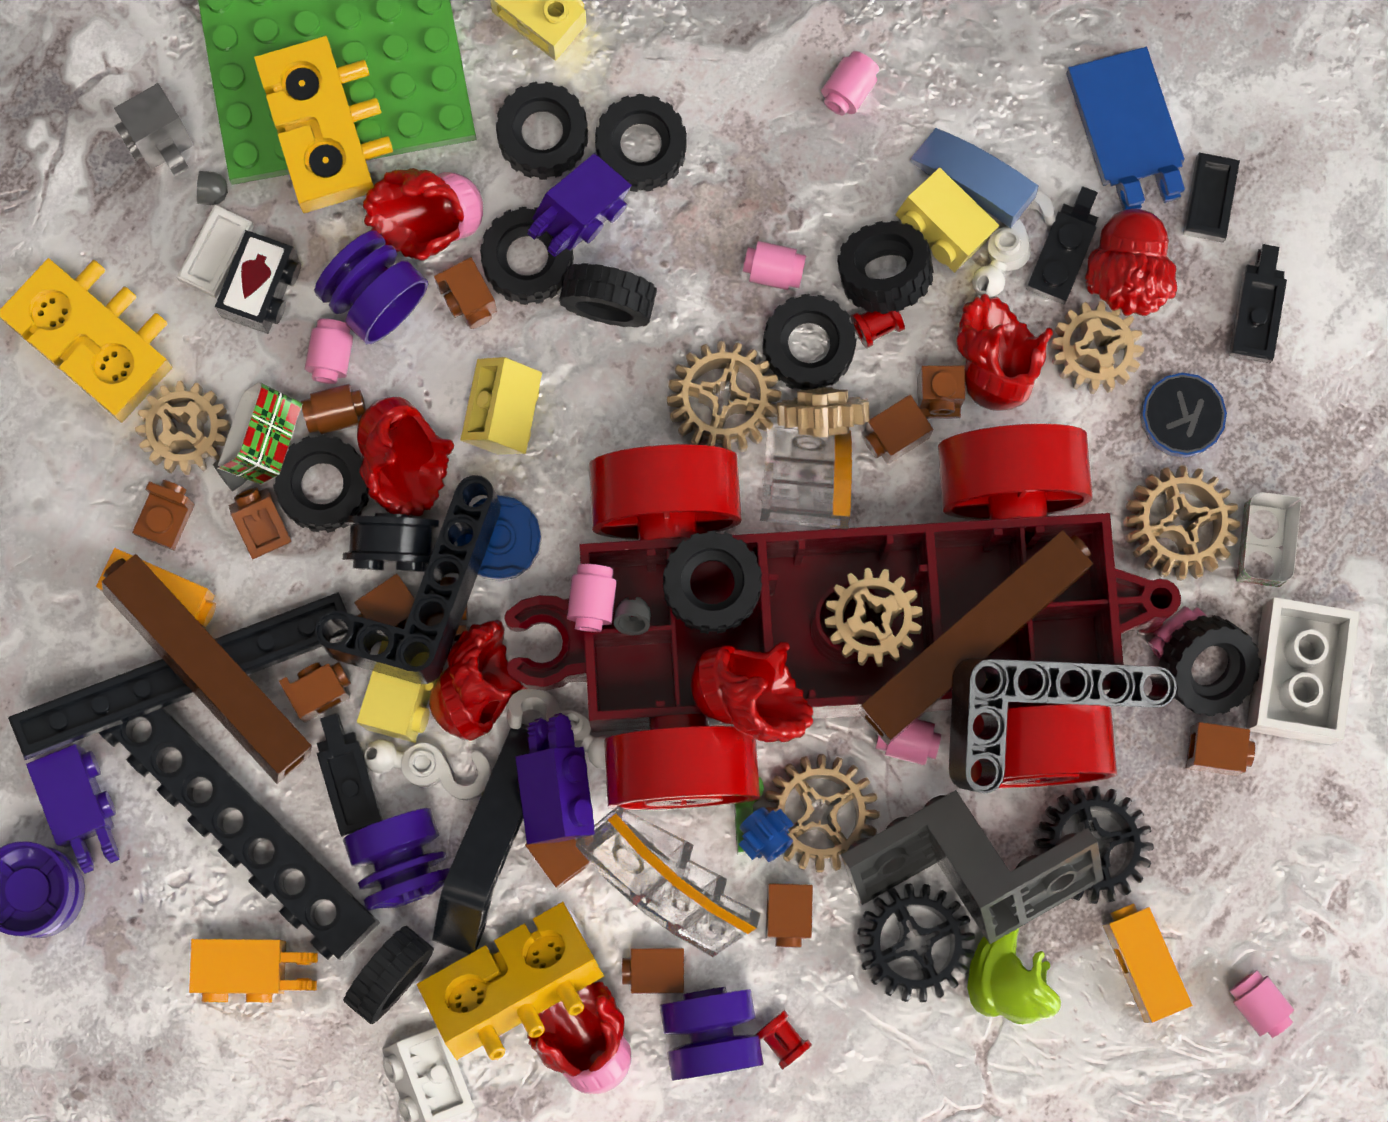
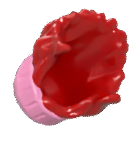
[363,168,483,261]
[527,981,632,1094]

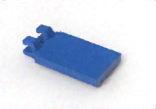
[1066,46,1185,210]

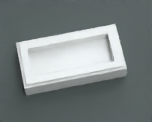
[176,205,254,298]

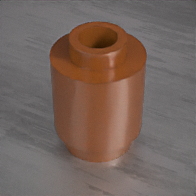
[301,384,366,435]

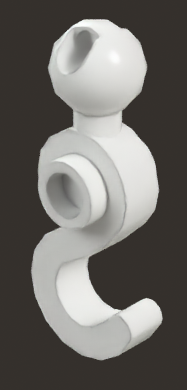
[972,191,1055,298]
[507,688,610,770]
[364,739,492,800]

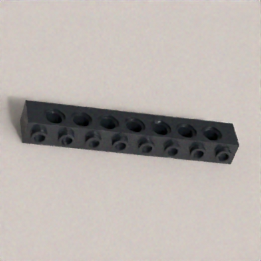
[98,708,380,960]

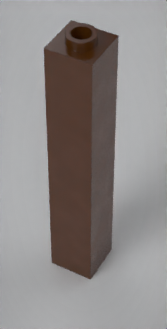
[858,530,1093,745]
[102,554,312,784]

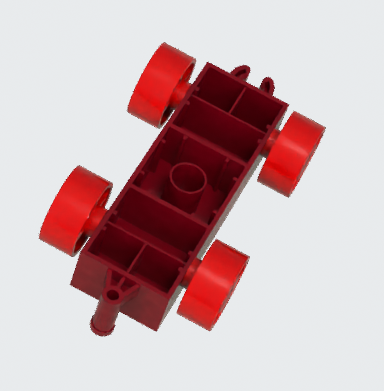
[504,424,1181,810]

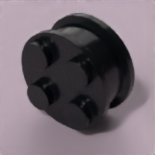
[342,513,440,572]

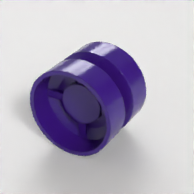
[0,842,85,938]
[659,987,764,1081]

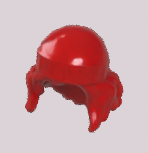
[1085,209,1177,316]
[956,294,1053,411]
[357,397,454,516]
[429,620,528,741]
[691,642,814,742]

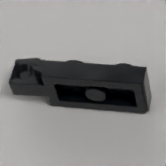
[1026,186,1099,305]
[1229,244,1287,364]
[316,713,383,837]

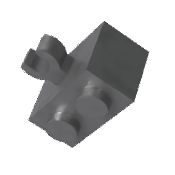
[114,83,194,176]

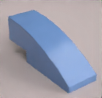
[910,128,1039,229]

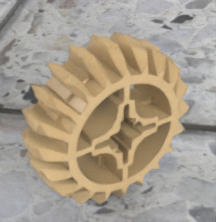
[667,341,781,452]
[1123,465,1240,581]
[764,754,880,873]

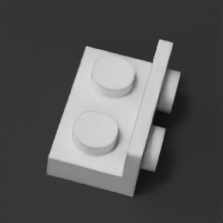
[383,1027,474,1122]

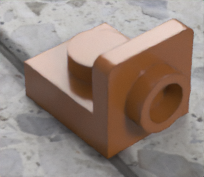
[132,480,195,551]
[229,487,292,560]

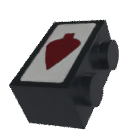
[215,230,301,334]

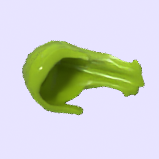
[967,928,1061,1025]

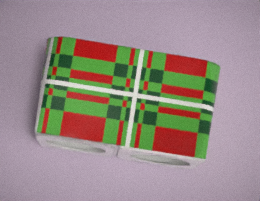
[217,382,303,485]
[1236,492,1301,587]

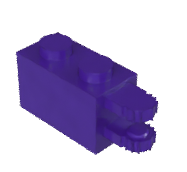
[527,153,632,257]
[515,713,596,844]
[26,744,120,874]

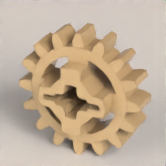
[1050,301,1144,394]
[135,381,231,475]
[777,387,870,437]
[825,568,923,667]

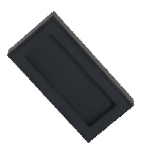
[1183,152,1240,243]

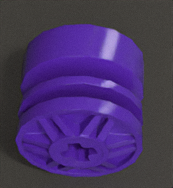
[314,231,429,345]
[343,808,450,910]

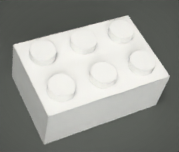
[1246,597,1360,745]

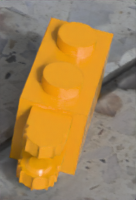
[189,939,318,1003]

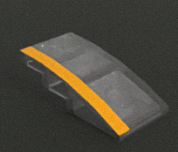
[760,423,852,529]
[575,806,761,957]

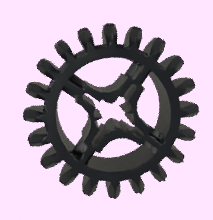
[1034,786,1154,904]
[856,883,975,1003]

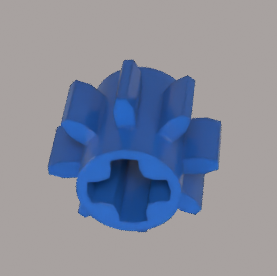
[739,807,794,862]

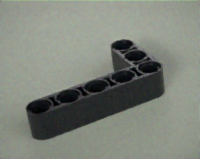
[315,475,501,684]
[949,658,1177,794]
[432,723,530,954]

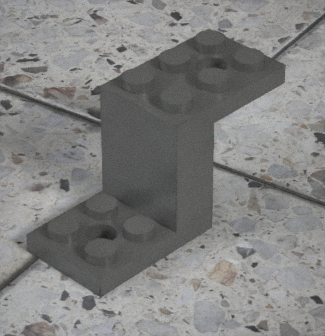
[841,790,1104,944]

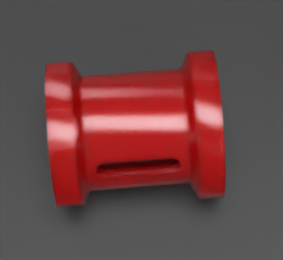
[850,311,905,349]
[755,1010,812,1070]

